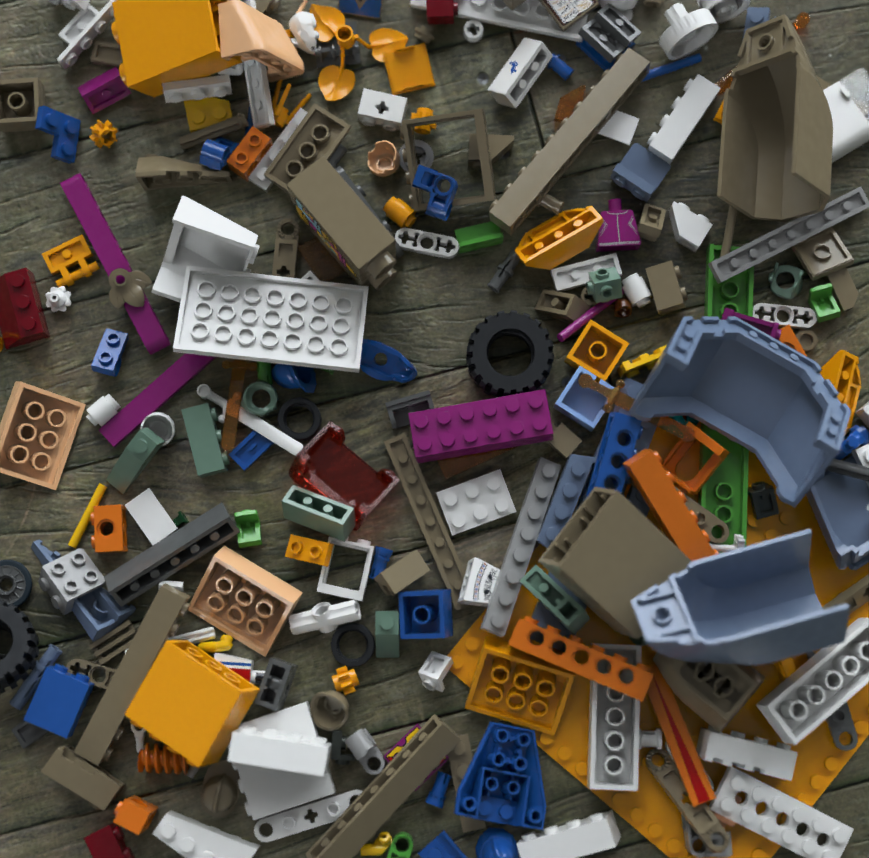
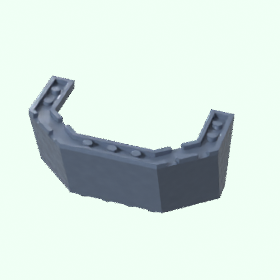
[628,316,851,508]

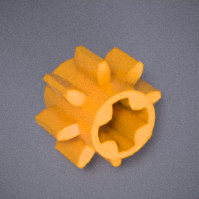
[411,107,437,135]
[89,120,118,148]
[332,666,360,695]

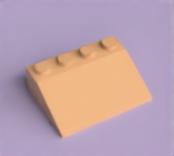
[0,381,86,490]
[188,546,303,657]

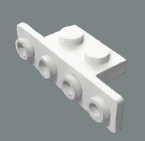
[57,0,117,69]

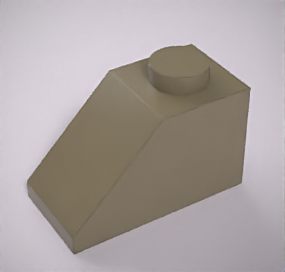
[468,133,514,170]
[534,289,591,324]

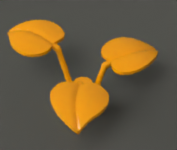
[309,4,408,102]

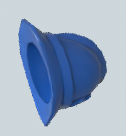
[271,364,316,393]
[475,827,519,858]

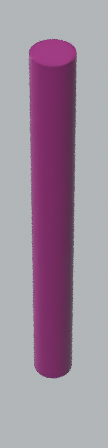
[557,289,624,342]

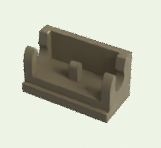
[373,549,430,596]

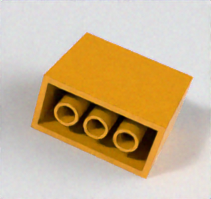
[124,639,260,768]

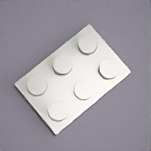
[436,469,516,536]

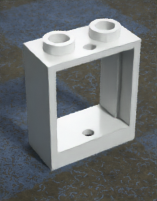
[317,537,375,602]

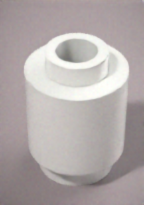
[622,273,652,308]
[86,394,121,427]

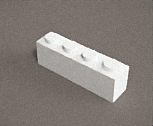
[647,74,721,164]

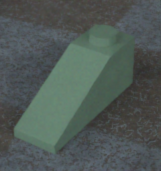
[106,427,165,494]
[520,565,591,635]

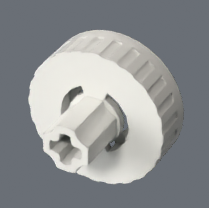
[659,3,719,60]

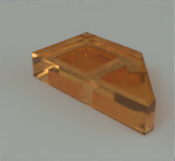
[554,85,586,123]

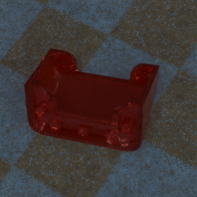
[289,421,400,531]

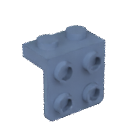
[610,143,670,202]

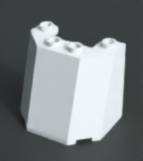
[151,196,260,303]

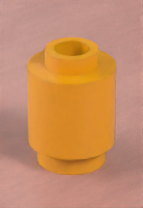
[383,196,417,228]

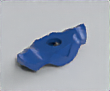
[360,339,417,383]

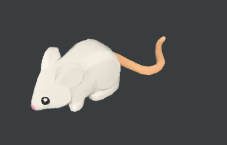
[289,0,319,55]

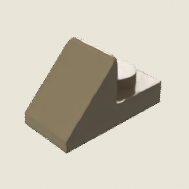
[637,203,666,242]

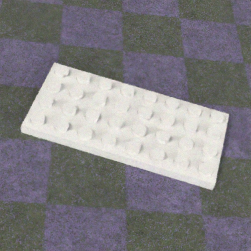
[173,266,369,373]

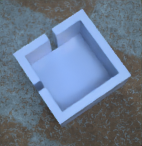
[553,366,618,432]

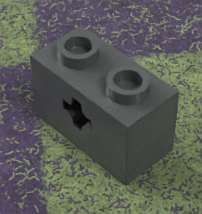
[254,658,298,711]

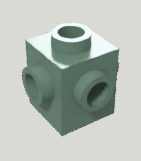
[586,267,623,303]

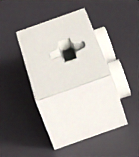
[358,88,408,131]

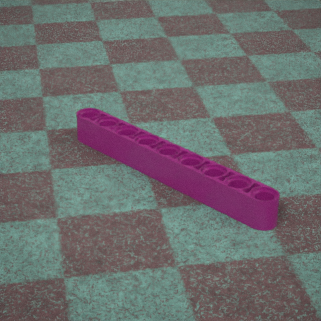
[60,173,171,355]

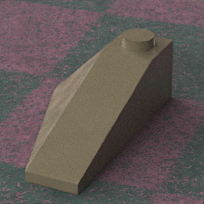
[135,154,233,190]

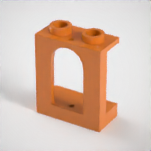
[661,421,730,496]

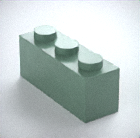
[181,403,230,478]
[282,485,356,542]

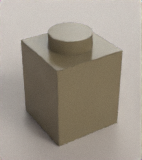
[545,423,582,461]

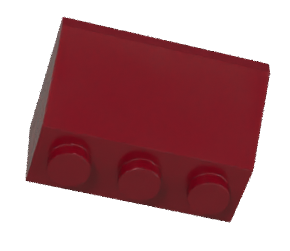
[0,268,50,349]

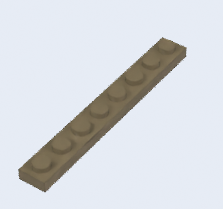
[384,433,469,611]

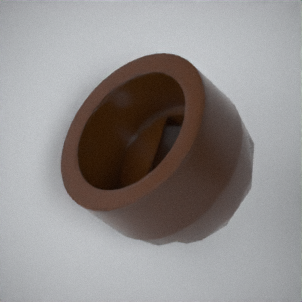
[614,298,632,318]

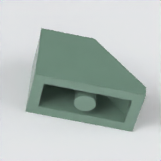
[375,611,400,658]

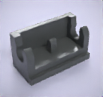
[385,390,434,430]

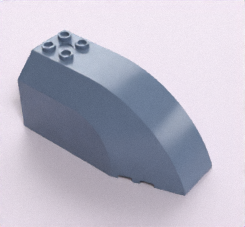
[631,529,850,665]

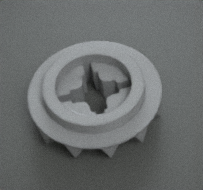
[399,140,434,172]

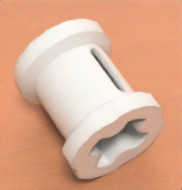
[639,728,662,750]

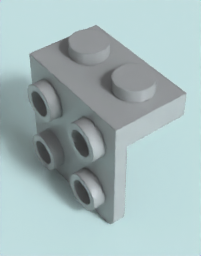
[38,548,105,615]

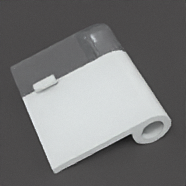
[823,67,869,163]

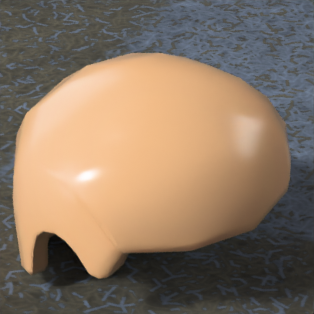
[367,140,400,177]

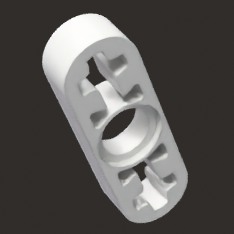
[395,228,459,259]
[753,303,817,330]

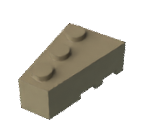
[41,744,125,811]

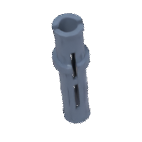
[9,644,63,710]

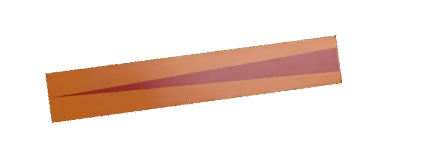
[647,665,716,807]

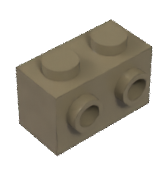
[645,260,688,315]

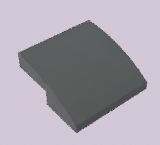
[578,3,642,63]

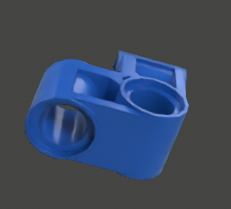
[412,165,458,221]

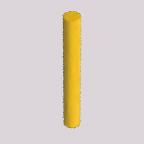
[68,483,107,549]

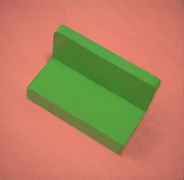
[454,222,504,253]

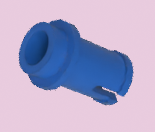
[547,53,574,81]

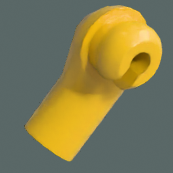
[198,635,233,653]
[361,831,392,856]

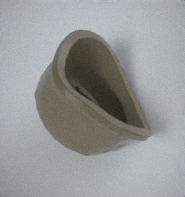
[310,690,349,731]

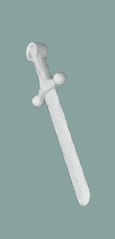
[197,384,304,456]

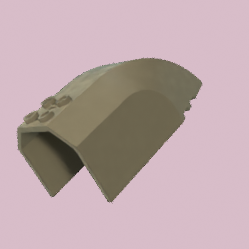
[717,14,833,222]

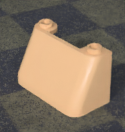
[218,0,304,82]

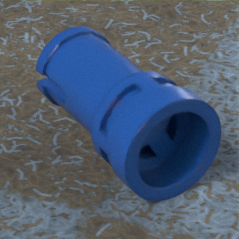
[368,546,393,579]
[425,771,452,808]

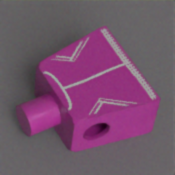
[596,199,641,252]

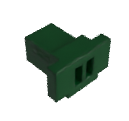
[173,511,189,527]

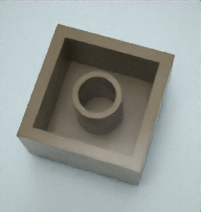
[0,77,46,132]

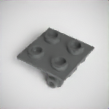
[315,21,361,68]

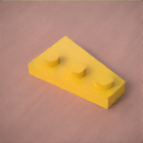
[617,345,667,378]

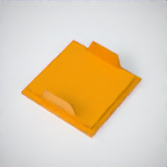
[382,43,435,95]

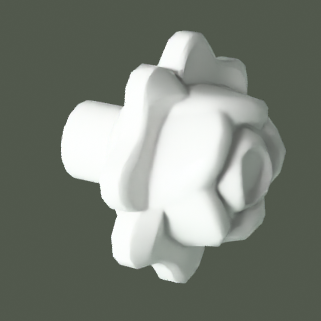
[45,286,71,312]

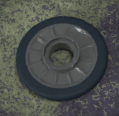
[0,560,32,607]

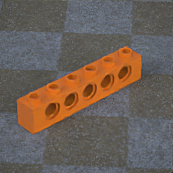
[508,616,654,702]

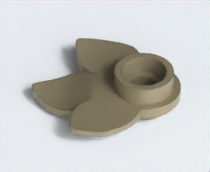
[109,268,152,309]

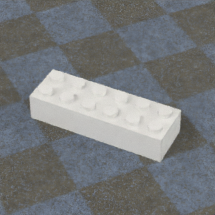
[756,617,869,745]
[587,643,641,791]

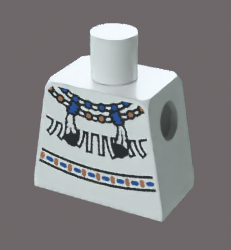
[457,557,500,607]

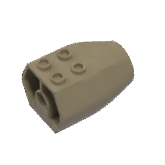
[653,652,765,733]

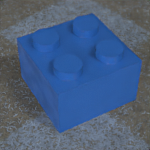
[398,589,453,639]

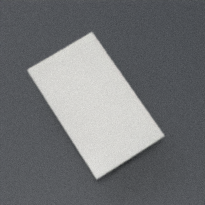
[598,111,639,145]
[125,488,178,545]

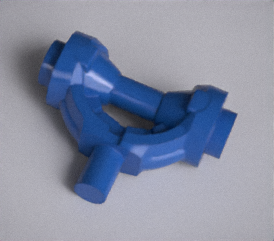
[834,425,869,460]

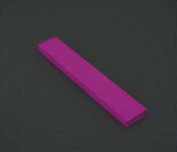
[99,353,217,448]

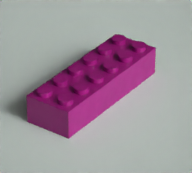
[408,389,554,463]

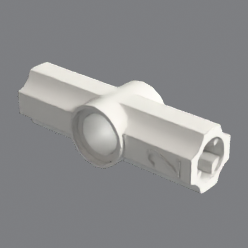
[289,600,362,635]

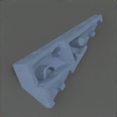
[31,539,136,641]

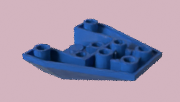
[454,722,546,830]

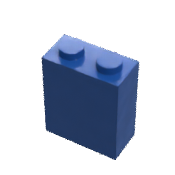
[23,664,95,739]

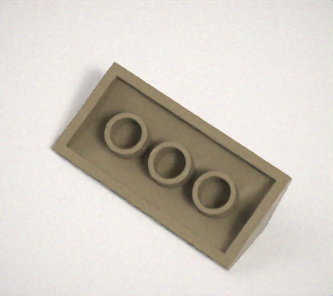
[263,103,351,194]

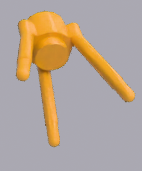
[272,80,312,128]

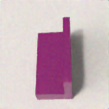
[78,67,131,114]

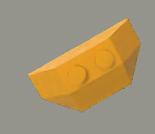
[514,206,604,270]
[820,350,861,436]

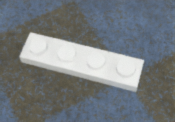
[248,108,308,192]

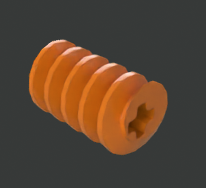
[138,743,189,775]

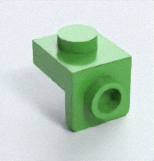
[808,283,841,323]
[234,509,262,548]

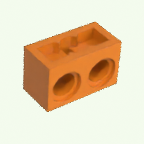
[226,126,273,182]

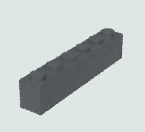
[104,502,240,607]

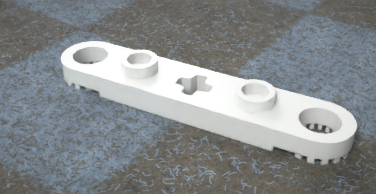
[254,789,363,842]

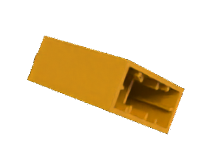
[111,0,242,98]

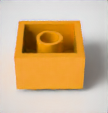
[564,319,629,383]

